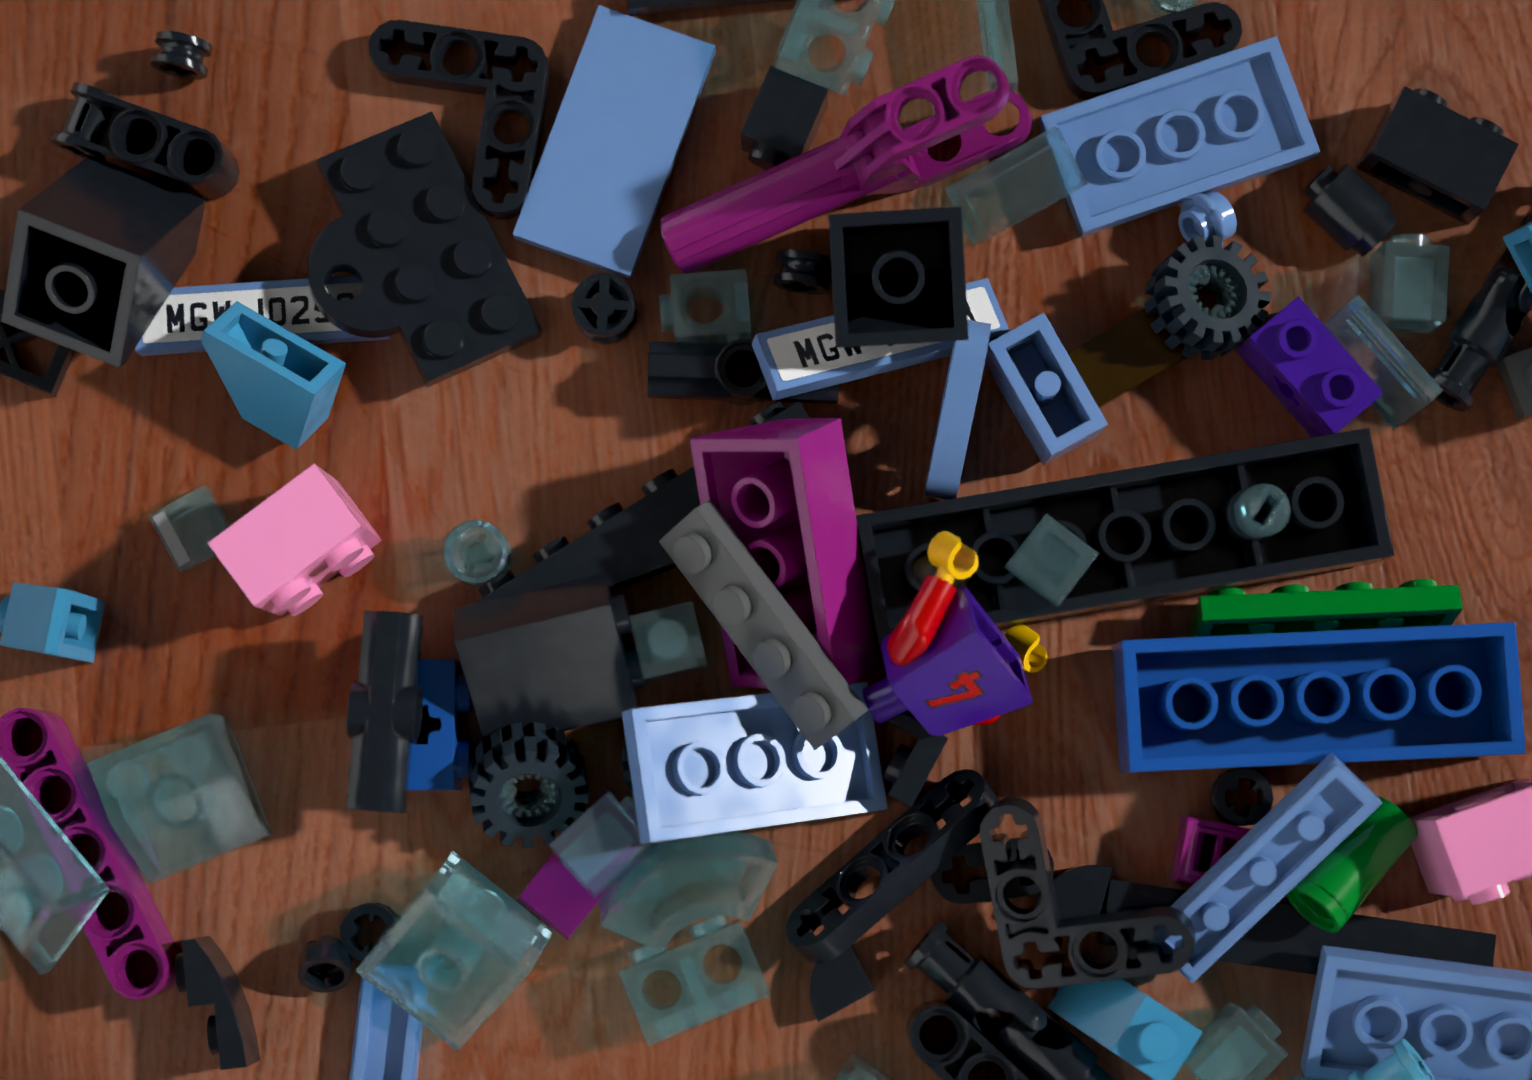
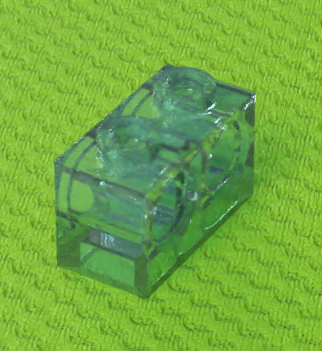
[772,0,895,96]
[619,913,771,1046]

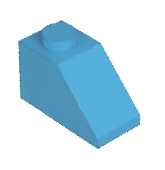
[201,301,346,450]
[0,582,106,663]
[1047,955,1203,1080]

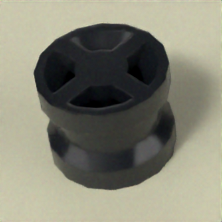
[571,273,638,345]

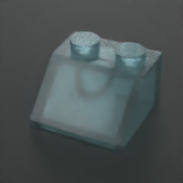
[87,713,272,883]
[355,851,554,1052]

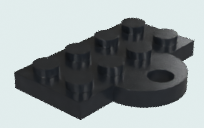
[308,111,542,388]

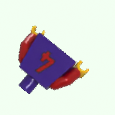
[862,531,1047,736]

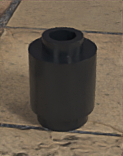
[1302,164,1398,257]

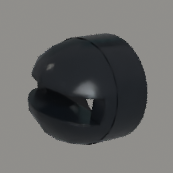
[298,935,351,993]

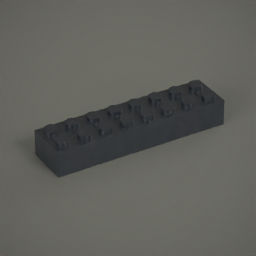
[856,428,1395,649]

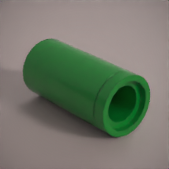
[1286,795,1417,933]

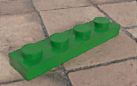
[1191,579,1463,637]

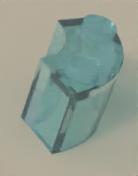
[599,831,778,953]

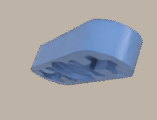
[923,319,991,500]

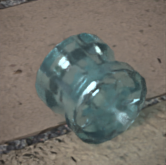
[443,520,513,588]

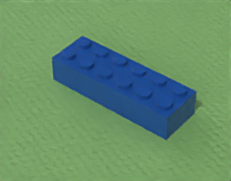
[1112,622,1526,773]

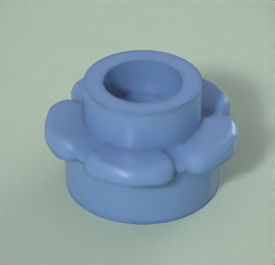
[1178,191,1237,247]

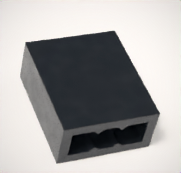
[453,573,646,747]

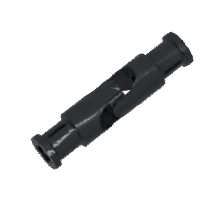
[1419,216,1532,412]
[903,921,1116,1080]

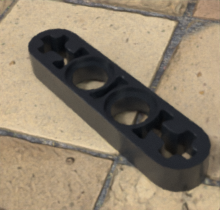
[786,769,998,964]

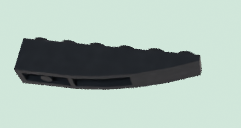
[473,401,810,604]

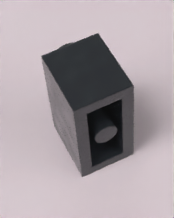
[1357,86,1519,225]

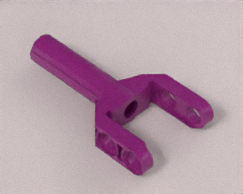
[660,55,1032,275]

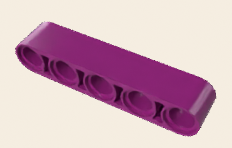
[0,708,180,1000]

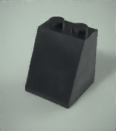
[1,155,206,368]
[828,206,968,348]

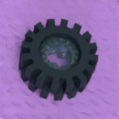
[1144,235,1271,360]
[468,722,589,848]

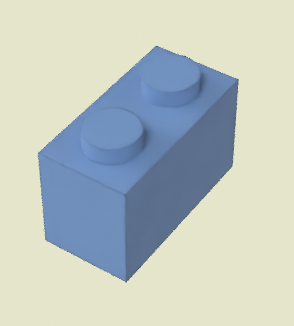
[985,313,1108,466]

